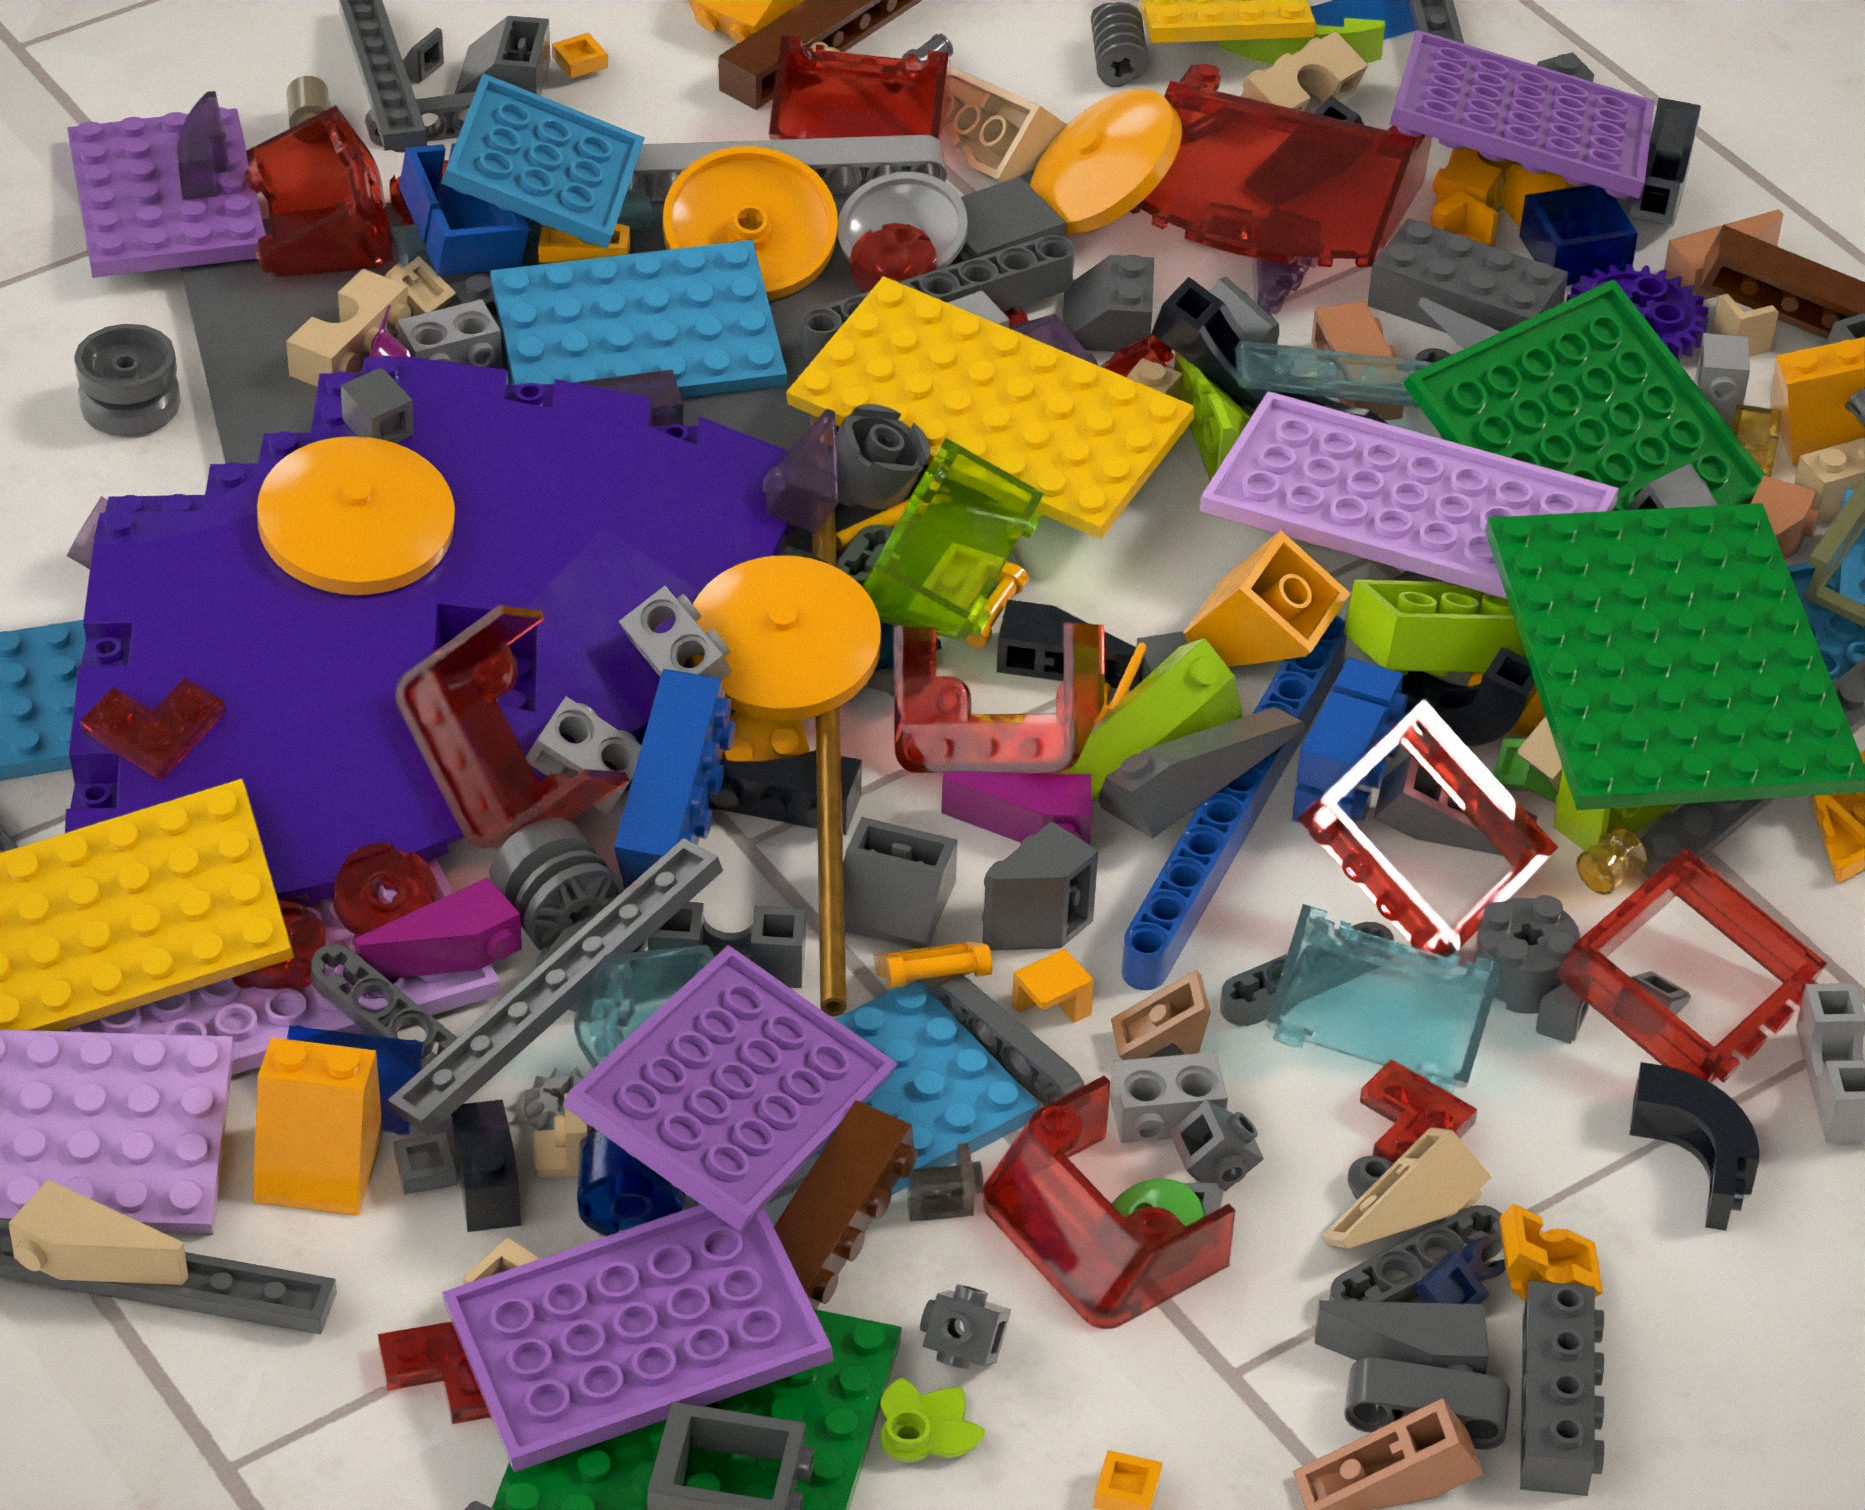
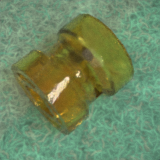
[1576,828,1647,895]

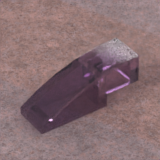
[177,91,229,200]

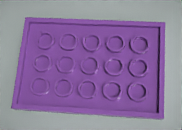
[67,107,269,278]
[562,945,898,1232]
[442,1204,833,1472]

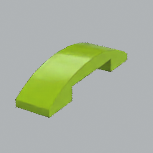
[1218,18,1385,64]

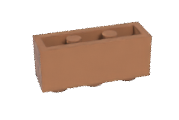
[1311,301,1410,421]

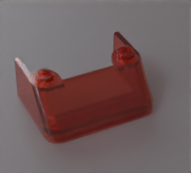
[396,605,630,849]
[894,623,1105,773]
[983,1075,1236,1329]

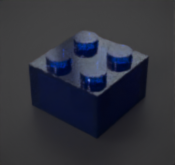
[1519,185,1638,286]

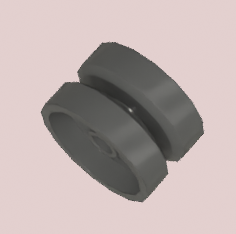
[74,324,181,436]

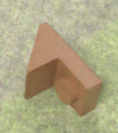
[1111,970,1211,1060]

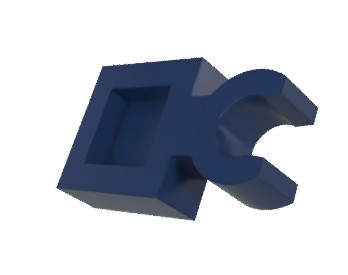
[1413,1237,1506,1304]

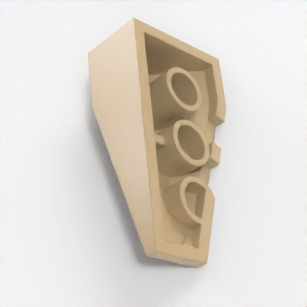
[917,60,1067,183]

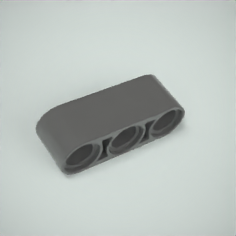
[1344,1358,1510,1450]

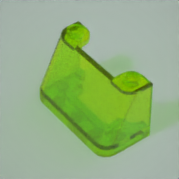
[862,437,1044,641]

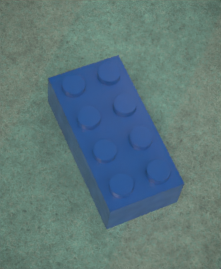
[614,669,736,889]

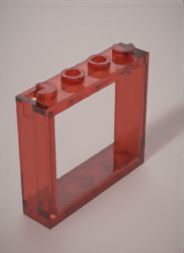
[1297,700,1559,968]
[1555,847,1827,1083]

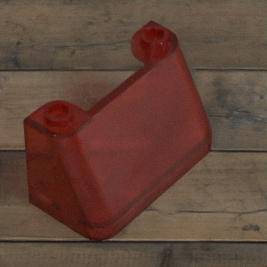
[768,35,952,141]
[245,105,394,278]

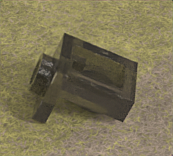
[907,1143,983,1221]

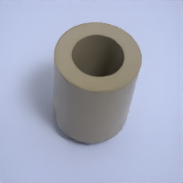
[286,76,332,140]

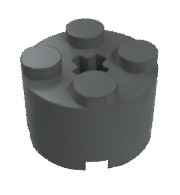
[823,404,930,510]
[1471,895,1580,1014]

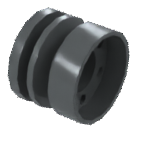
[489,817,623,951]

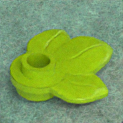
[880,1377,985,1462]

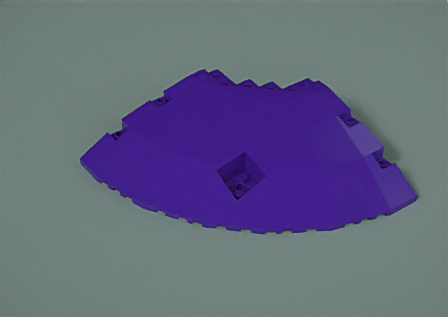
[65,356,794,902]

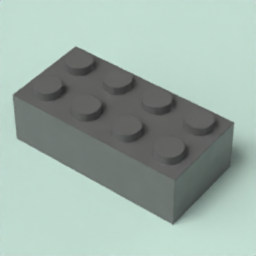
[1368,218,1568,333]

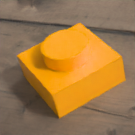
[552,33,608,79]
[1094,1450,1163,1510]

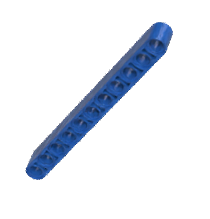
[1121,615,1347,990]

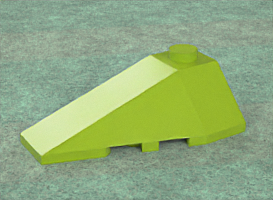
[1174,352,1251,481]
[1048,638,1242,800]

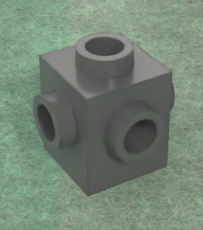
[1169,1100,1264,1191]
[920,1284,1011,1369]

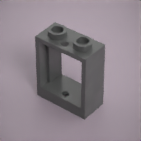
[647,1402,815,1510]

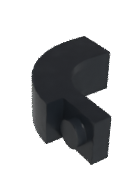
[1629,98,1701,226]
[1401,647,1537,747]
[1629,1062,1759,1231]

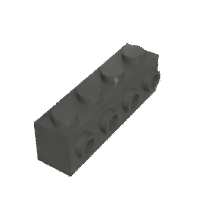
[1520,1280,1604,1496]

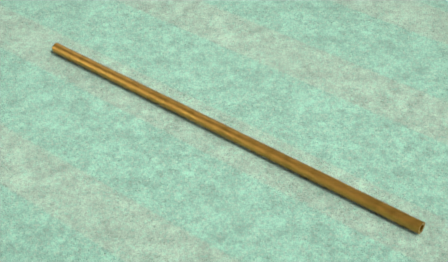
[810,414,847,1016]

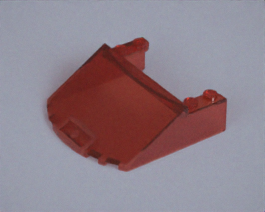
[1129,64,1432,267]

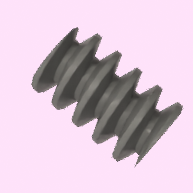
[1090,2,1148,87]

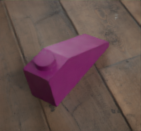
[941,771,1092,845]
[354,877,522,979]

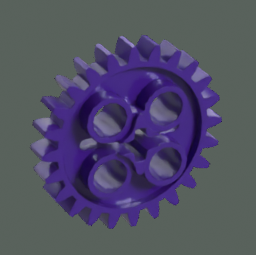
[1566,264,1709,363]

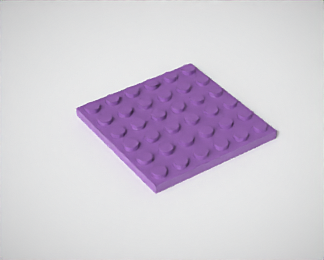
[1389,30,1655,199]

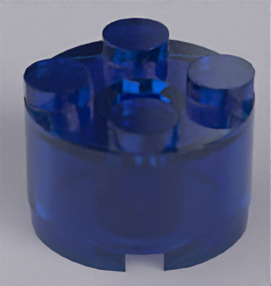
[577,1130,685,1236]

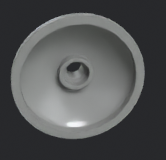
[837,172,968,282]

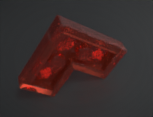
[80,677,226,781]
[1360,1059,1478,1163]
[377,1321,491,1424]

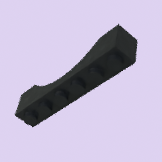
[1151,277,1390,425]
[603,731,862,835]

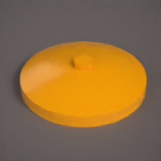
[1030,89,1182,234]
[662,146,838,301]
[257,436,455,595]
[688,555,881,721]

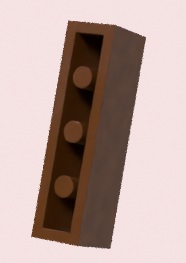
[1700,225,1865,339]
[774,1100,918,1309]

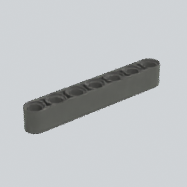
[801,235,1075,365]

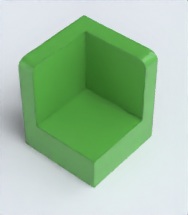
[1491,738,1558,803]

